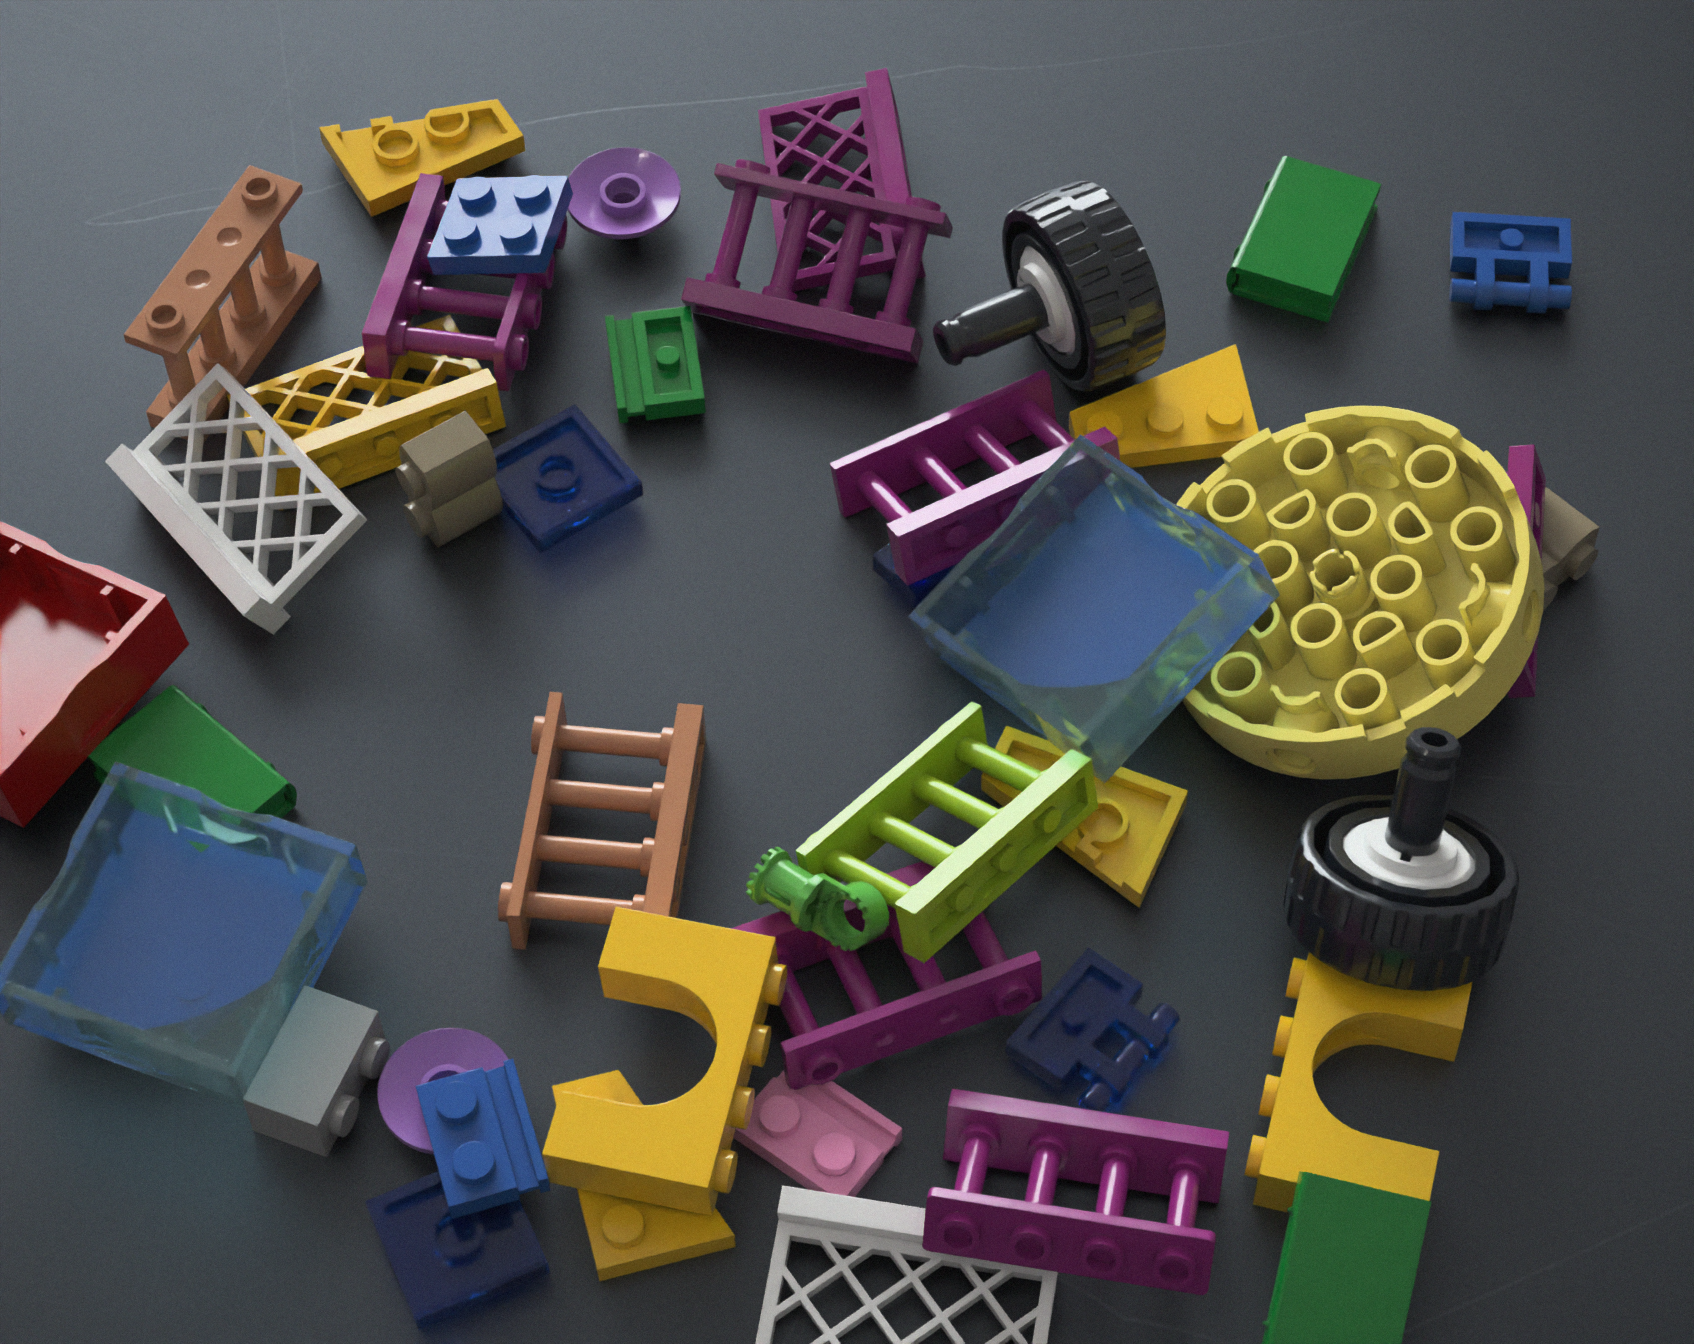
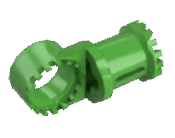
[746,847,889,951]

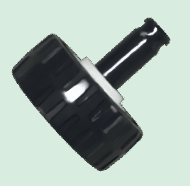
[933,180,1166,392]
[1283,727,1519,991]

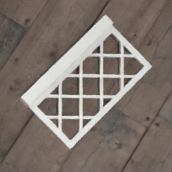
[105,363,367,635]
[755,1185,1059,1344]

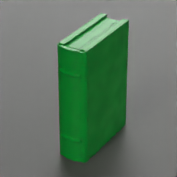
[1226,156,1382,323]
[87,684,297,855]
[1262,1171,1431,1344]

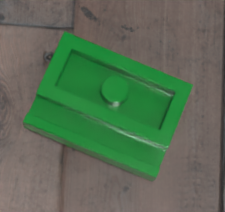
[605,306,706,424]

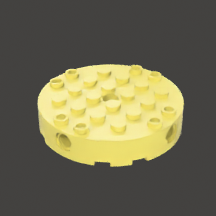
[1165,406,1545,780]

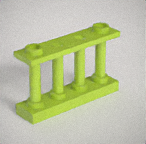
[795,701,1098,963]

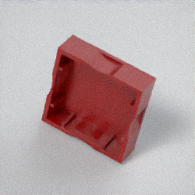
[0,521,189,828]

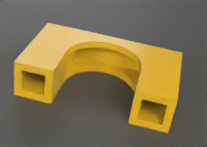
[542,907,787,1216]
[1244,952,1473,1213]

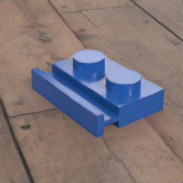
[416,1058,551,1219]

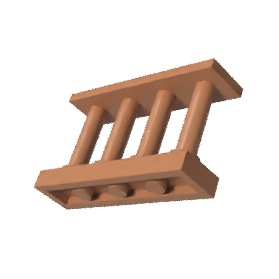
[123,165,322,443]
[498,692,707,950]

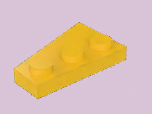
[319,99,526,217]
[1069,344,1259,469]
[981,726,1188,908]
[552,1070,736,1281]

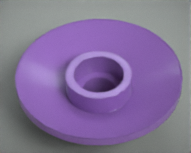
[568,147,681,239]
[377,1028,508,1154]

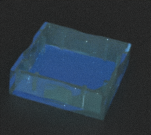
[908,434,1280,784]
[0,762,368,1110]

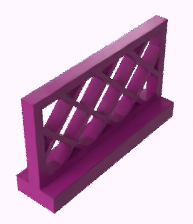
[758,68,926,292]

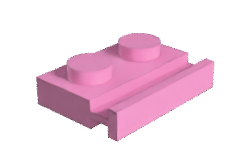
[733,1070,902,1197]

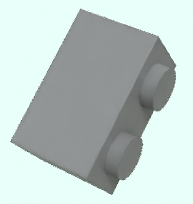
[242,985,389,1157]

